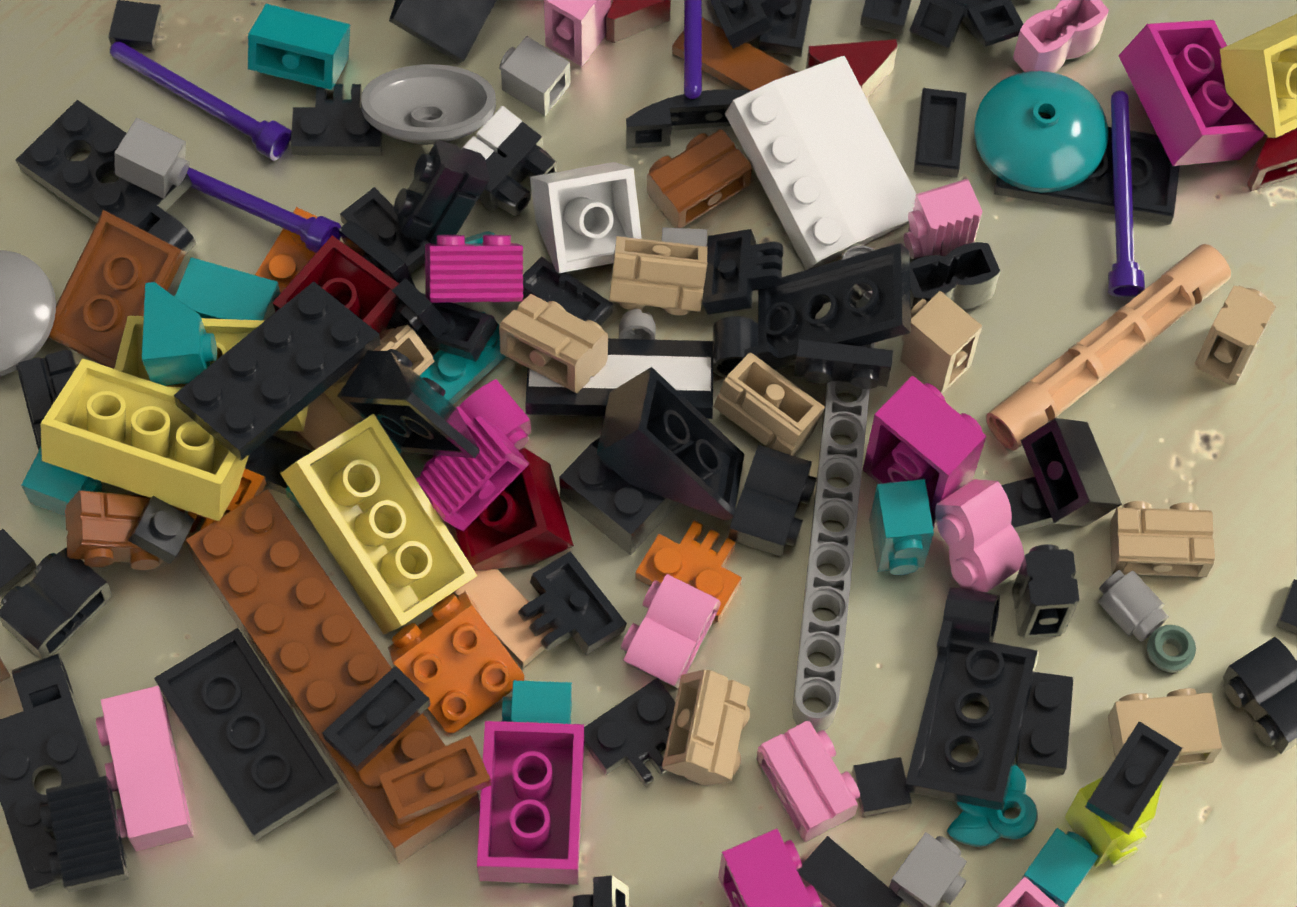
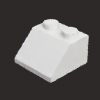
[530,162,642,273]

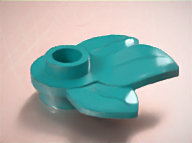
[947,764,1038,847]

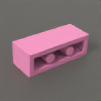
[96,686,194,851]

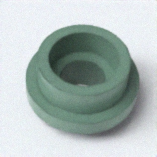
[1147,625,1196,672]

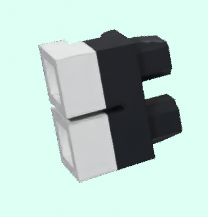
[464,106,557,216]

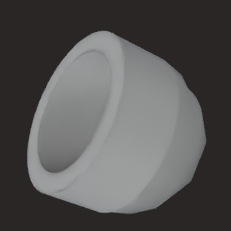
[619,308,656,340]

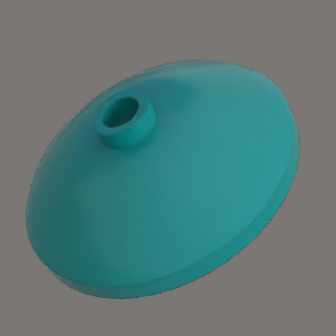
[974,71,1108,192]

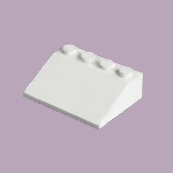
[725,56,916,270]

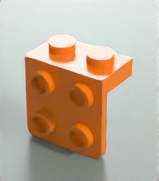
[388,591,524,733]

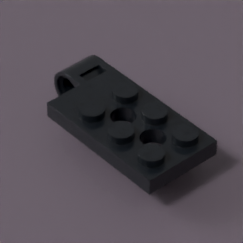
[16,100,196,254]
[713,243,911,378]
[905,587,1038,811]
[0,653,127,892]

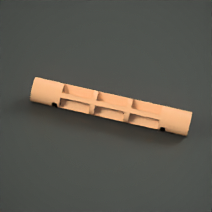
[986,244,1231,451]

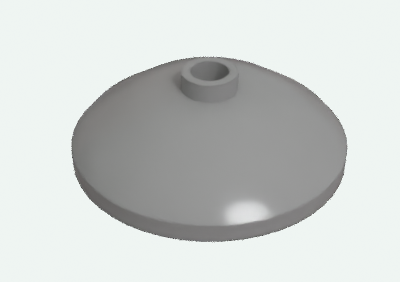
[361,64,496,145]
[0,250,56,377]

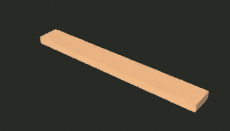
[293,392,553,668]

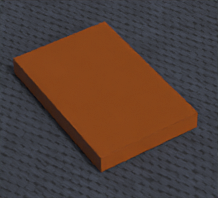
[48,210,187,369]

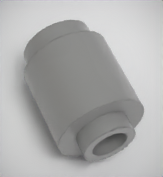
[1098,570,1169,642]

